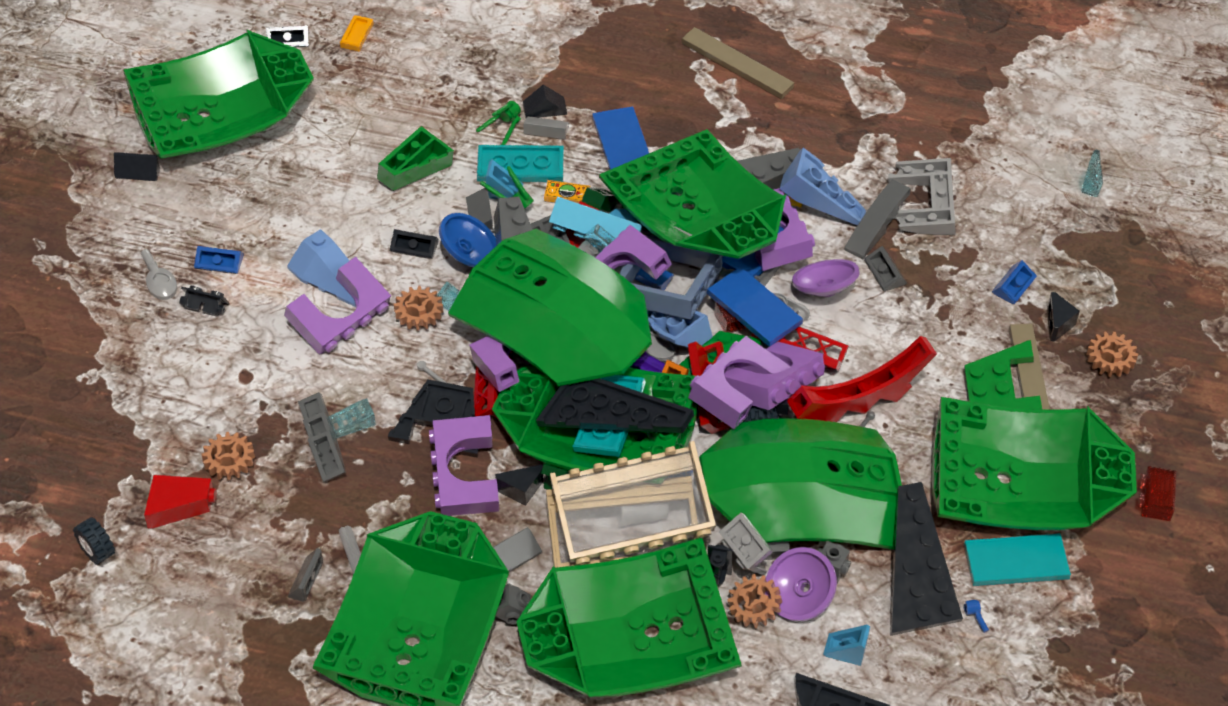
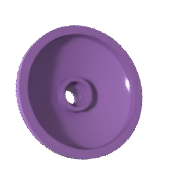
[792,259,860,297]
[765,547,837,621]

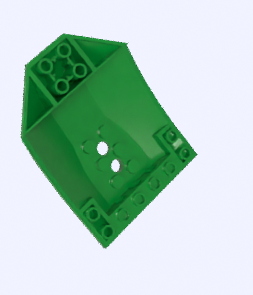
[123,29,314,159]
[599,129,786,259]
[448,229,652,386]
[492,364,698,484]
[932,397,1137,530]
[699,418,902,550]
[313,511,509,706]
[516,537,742,697]

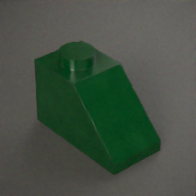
[581,187,619,214]

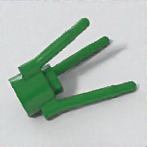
[476,100,521,145]
[480,166,534,209]

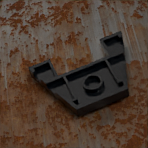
[388,379,479,458]

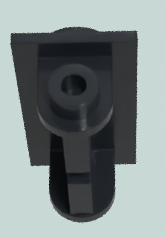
[179,285,230,316]
[708,544,733,586]

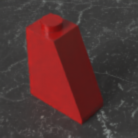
[144,475,217,529]

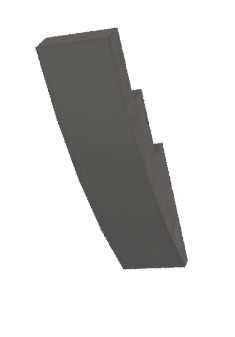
[844,179,911,259]
[298,392,346,483]

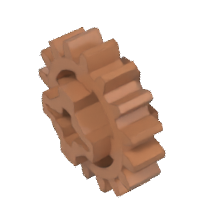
[394,286,443,331]
[1086,332,1138,377]
[201,432,255,480]
[727,574,782,628]

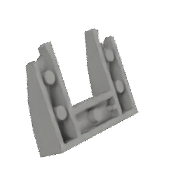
[888,158,956,235]

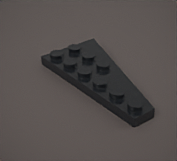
[536,378,695,433]
[890,482,963,636]

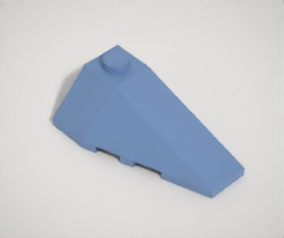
[780,148,866,225]
[287,229,356,307]
[647,310,713,347]

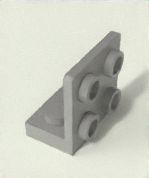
[719,513,773,575]

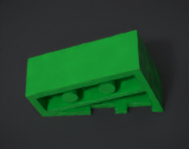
[377,126,454,191]

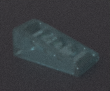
[1081,149,1103,197]
[330,398,376,438]

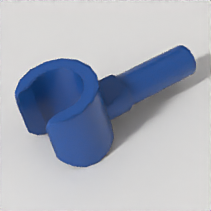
[963,600,989,633]

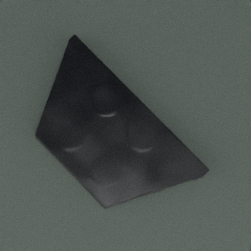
[794,673,890,706]

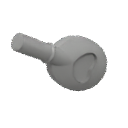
[141,249,177,300]
[646,332,675,361]

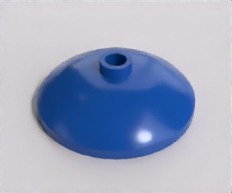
[439,213,496,267]

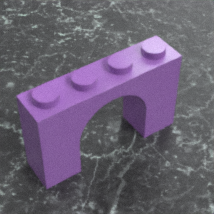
[754,188,815,271]
[595,225,672,279]
[284,257,391,355]
[469,336,519,392]
[688,336,791,429]
[724,342,825,410]
[429,415,499,516]

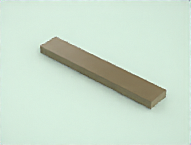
[682,27,794,99]
[1009,324,1050,409]

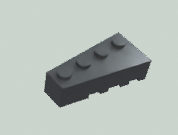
[737,148,800,190]
[494,197,533,275]

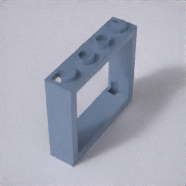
[620,234,722,320]

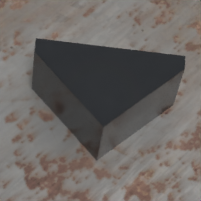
[523,84,567,119]
[1047,292,1080,342]
[495,465,543,506]

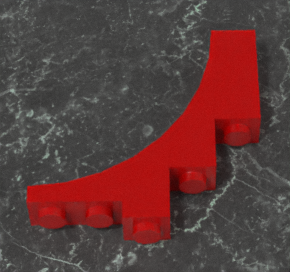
[787,336,937,422]

